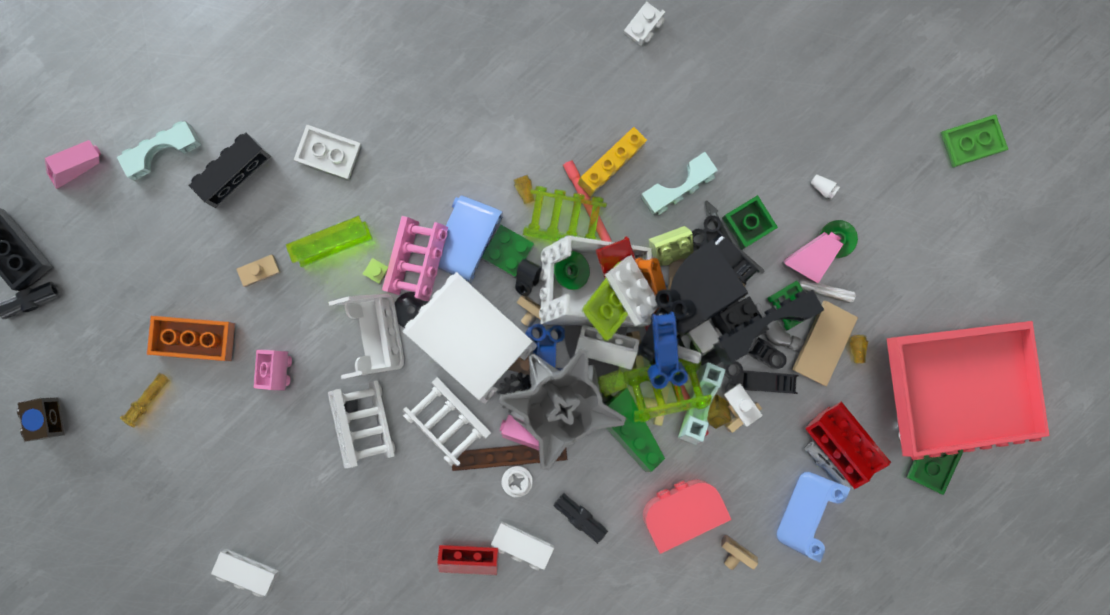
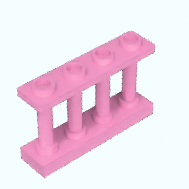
[382,216,448,301]

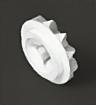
[502,466,533,497]

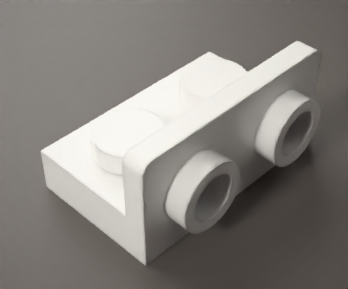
[623,1,665,46]

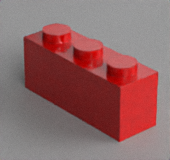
[437,545,499,575]

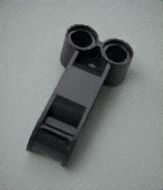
[692,215,759,285]
[637,289,696,366]
[721,361,799,394]

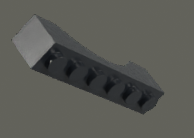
[713,290,824,366]

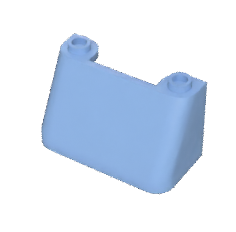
[438,195,503,284]
[777,472,851,562]

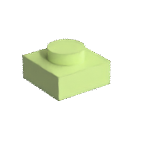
[363,258,388,284]

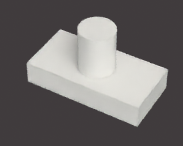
[723,384,763,427]

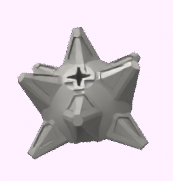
[499,349,626,470]

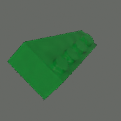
[605,388,665,472]

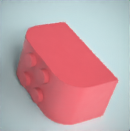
[643,479,732,554]

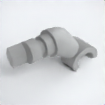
[755,303,805,352]

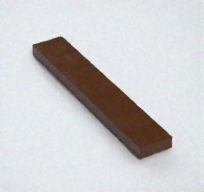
[451,445,568,471]

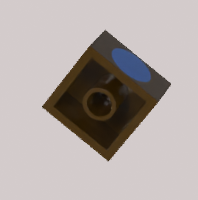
[17,397,65,442]

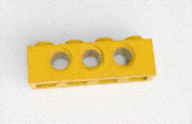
[577,127,647,197]

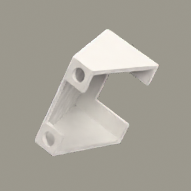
[539,236,652,328]
[403,272,537,404]

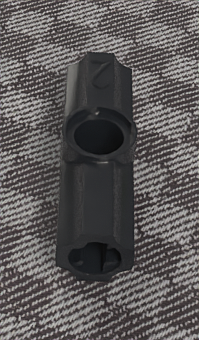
[0,282,59,319]
[553,493,608,544]

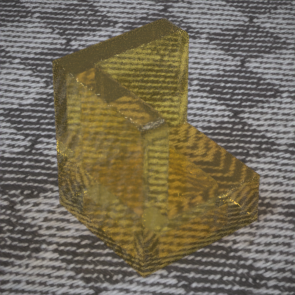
[707,394,731,429]

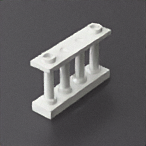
[403,377,491,467]
[328,381,395,468]

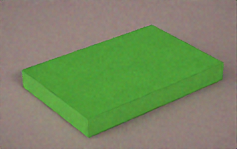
[941,114,1009,168]

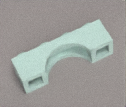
[117,121,201,181]
[640,152,718,215]
[678,362,726,445]

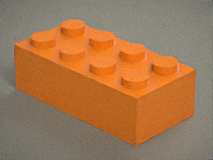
[147,316,235,361]

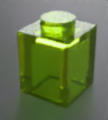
[597,369,628,396]

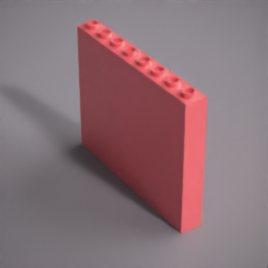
[886,321,1050,460]

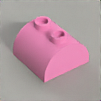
[253,350,292,390]

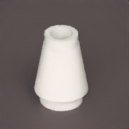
[810,174,840,200]

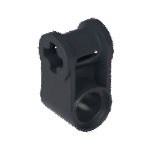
[515,258,542,296]
[748,337,787,369]

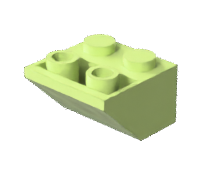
[649,226,694,266]

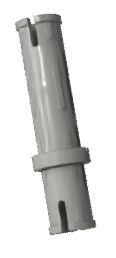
[805,442,852,488]

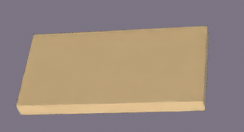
[792,301,858,387]

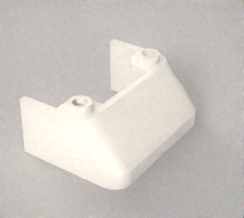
[329,294,404,379]

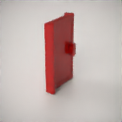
[595,236,636,278]

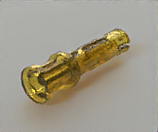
[120,372,170,428]

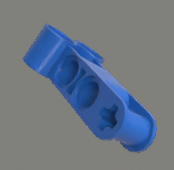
[647,311,688,389]
[525,324,565,368]

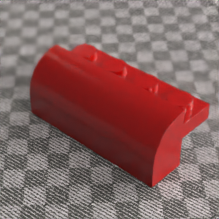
[805,401,891,489]

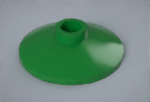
[819,220,858,258]
[554,251,590,290]

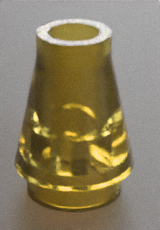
[514,175,535,204]
[849,335,869,363]

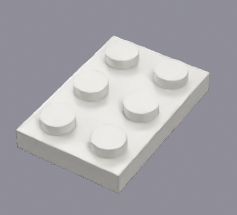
[294,125,362,180]
[605,255,659,326]

